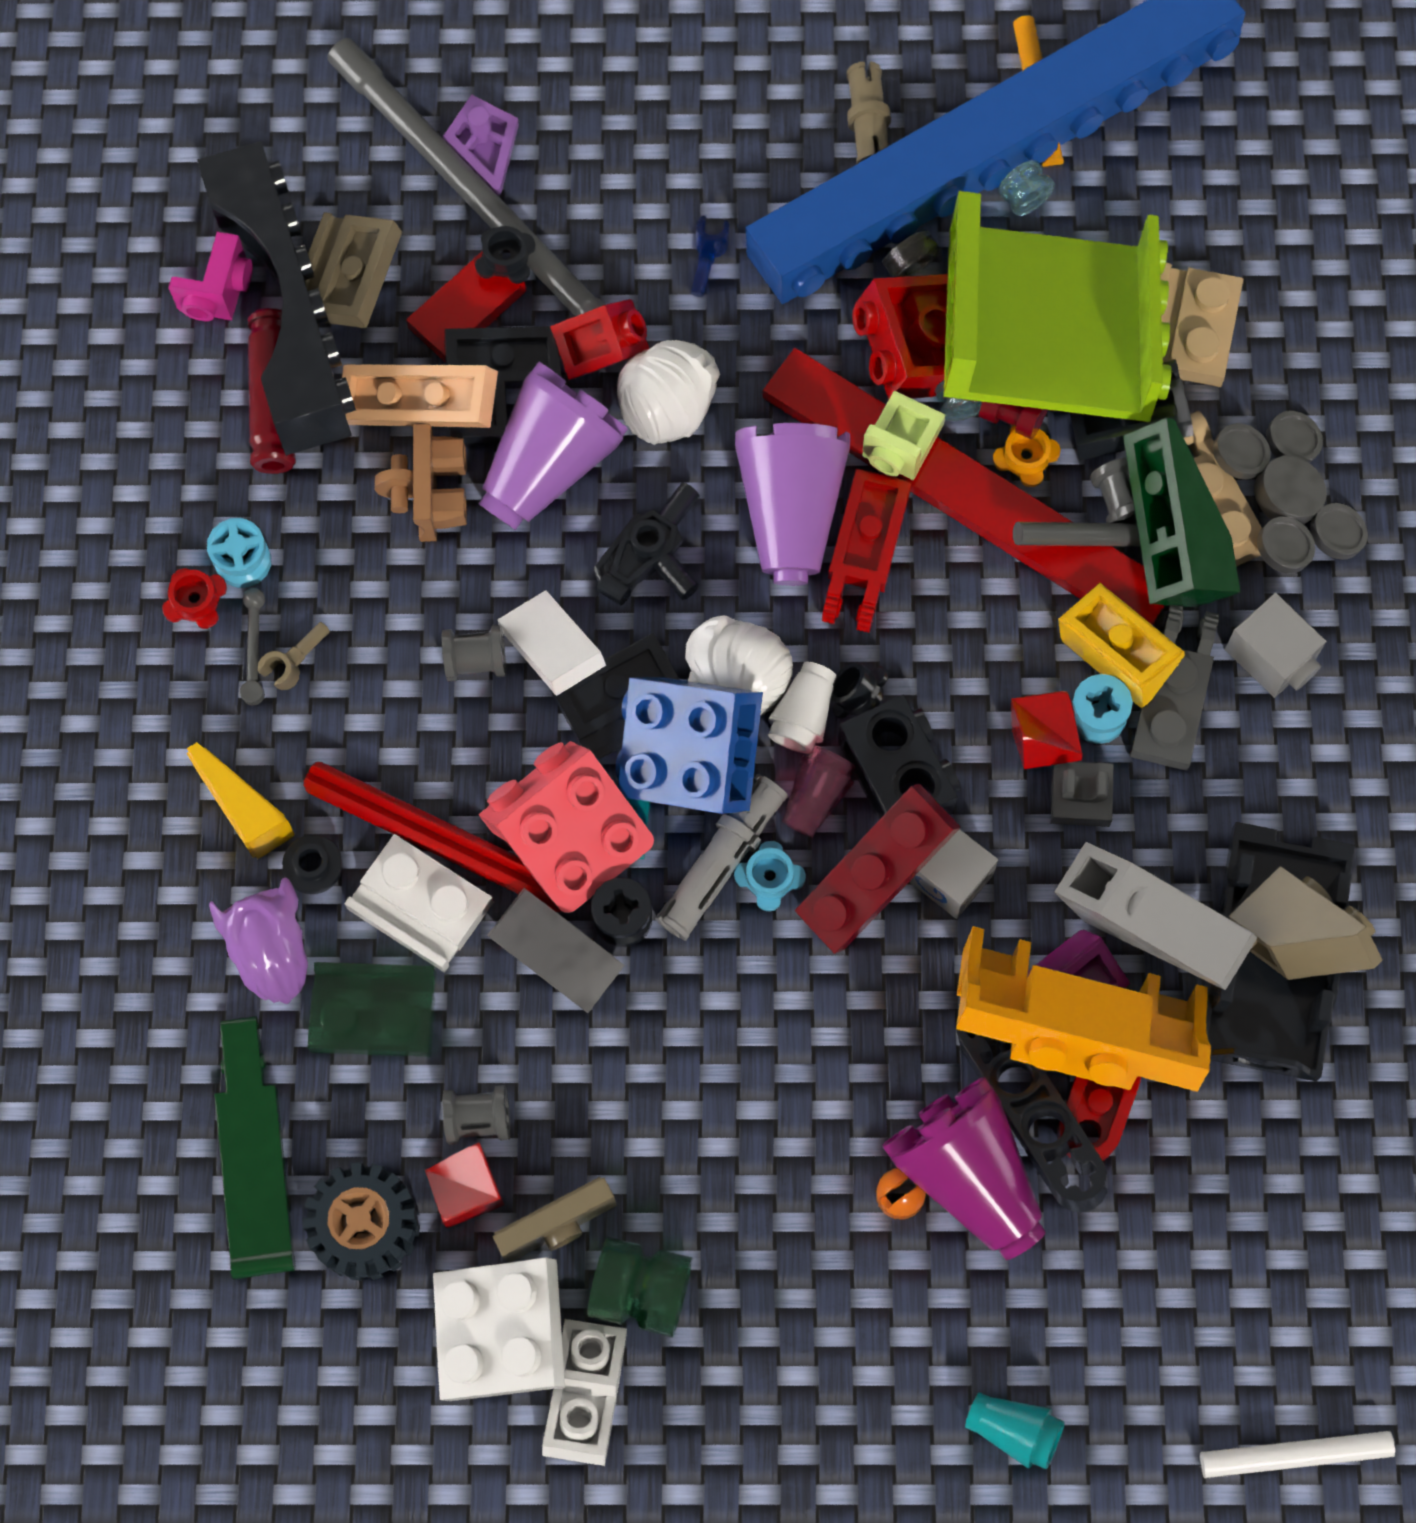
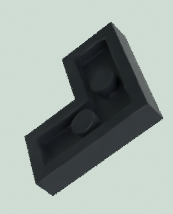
[444,326,561,444]

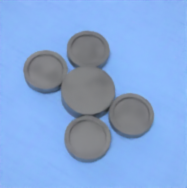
[1213,411,1368,574]

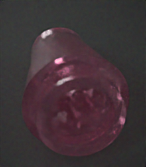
[781,745,856,838]

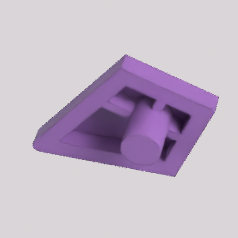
[443,94,519,196]

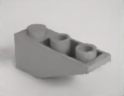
[1054,842,1257,990]

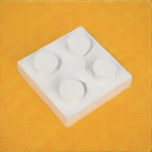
[433,1258,565,1401]

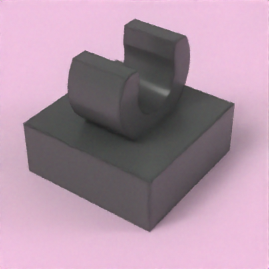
[1050,762,1113,827]

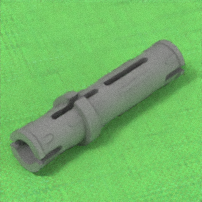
[655,774,788,941]

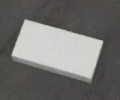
[497,590,606,696]

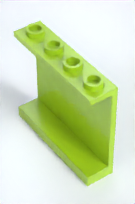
[944,191,1171,422]

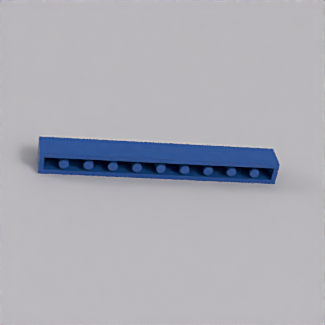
[745,0,1246,305]

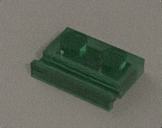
[307,962,437,1057]

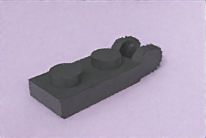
[1130,605,1219,771]

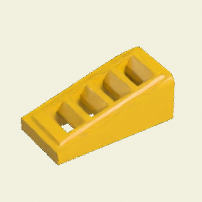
[186,742,295,860]

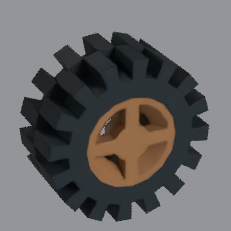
[302,1162,420,1281]

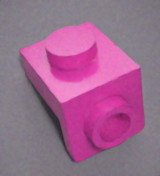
[169,232,252,321]

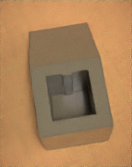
[1229,866,1383,980]

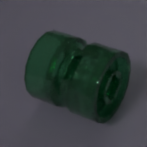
[587,1236,693,1338]

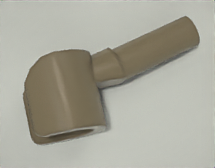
[258,622,330,690]

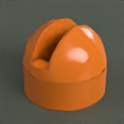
[876,1168,926,1220]

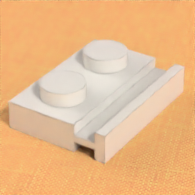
[344,834,494,973]

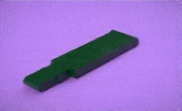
[214,1016,296,1280]

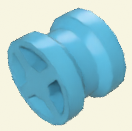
[207,518,272,588]
[1072,674,1133,744]

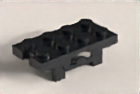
[1206,822,1355,1082]

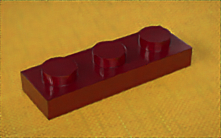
[794,784,961,954]

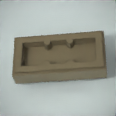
[492,1177,617,1263]

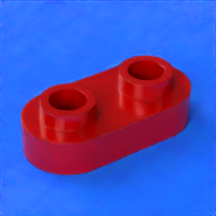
[1057,1076,1142,1160]

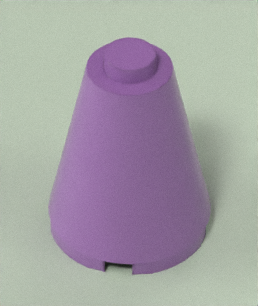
[735,423,850,586]

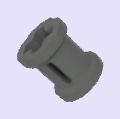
[1090,457,1137,523]
[442,624,506,682]
[442,1085,511,1145]

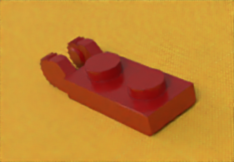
[821,468,912,633]

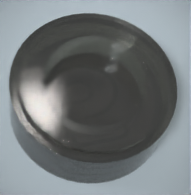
[883,230,940,277]

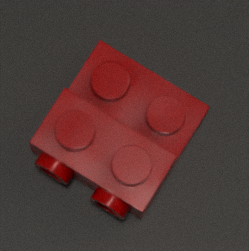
[852,274,948,400]

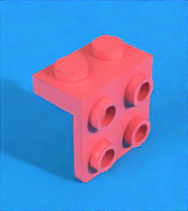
[478,741,654,913]

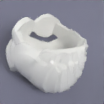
[617,340,720,445]
[685,615,793,716]

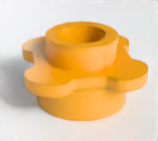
[993,426,1061,487]

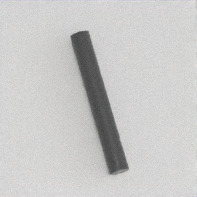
[1013,522,1141,547]

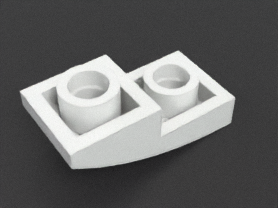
[542,1319,627,1466]

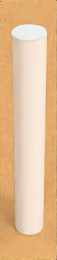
[1200,1431,1395,1478]

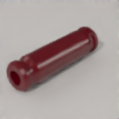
[248,308,296,474]

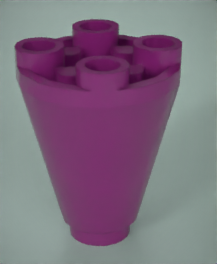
[882,1077,1046,1260]

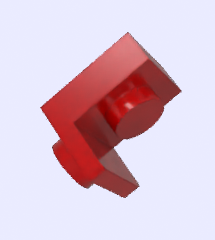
[550,299,649,380]

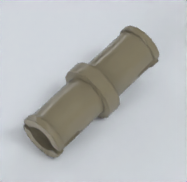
[847,61,891,164]

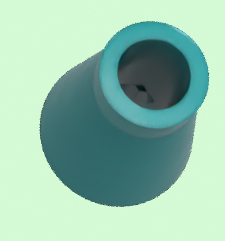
[965,1392,1065,1469]

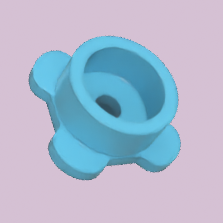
[734,841,806,911]

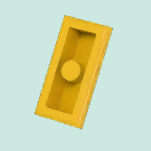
[1058,583,1185,708]

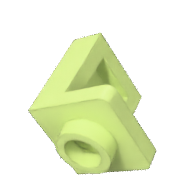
[862,391,945,480]

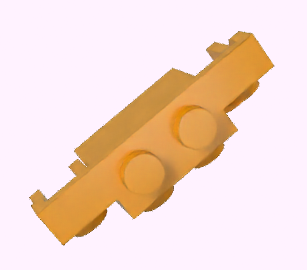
[956,926,1211,1092]

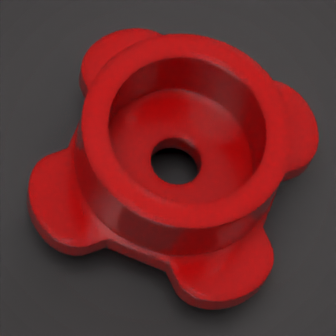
[162,568,227,629]

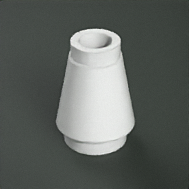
[768,662,836,754]

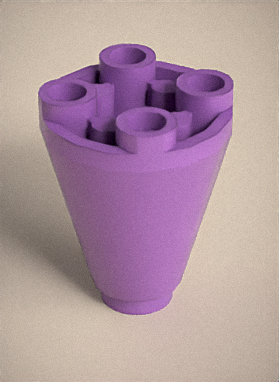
[478,362,628,530]

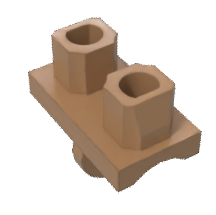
[374,424,467,542]

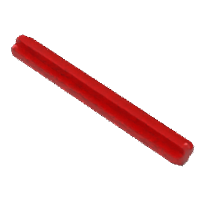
[303,762,561,912]

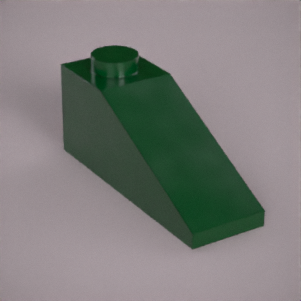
[1123,418,1240,607]

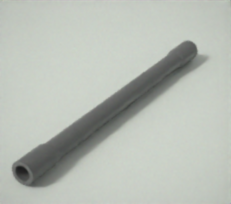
[328,38,606,316]

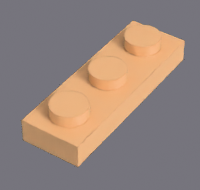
[342,364,498,428]

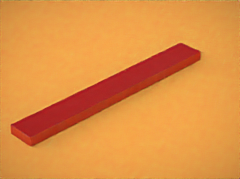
[763,348,1166,625]

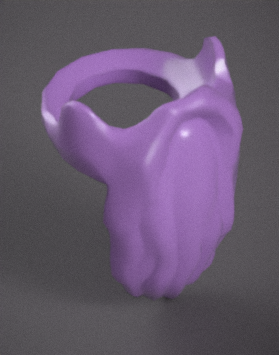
[209,877,308,1004]

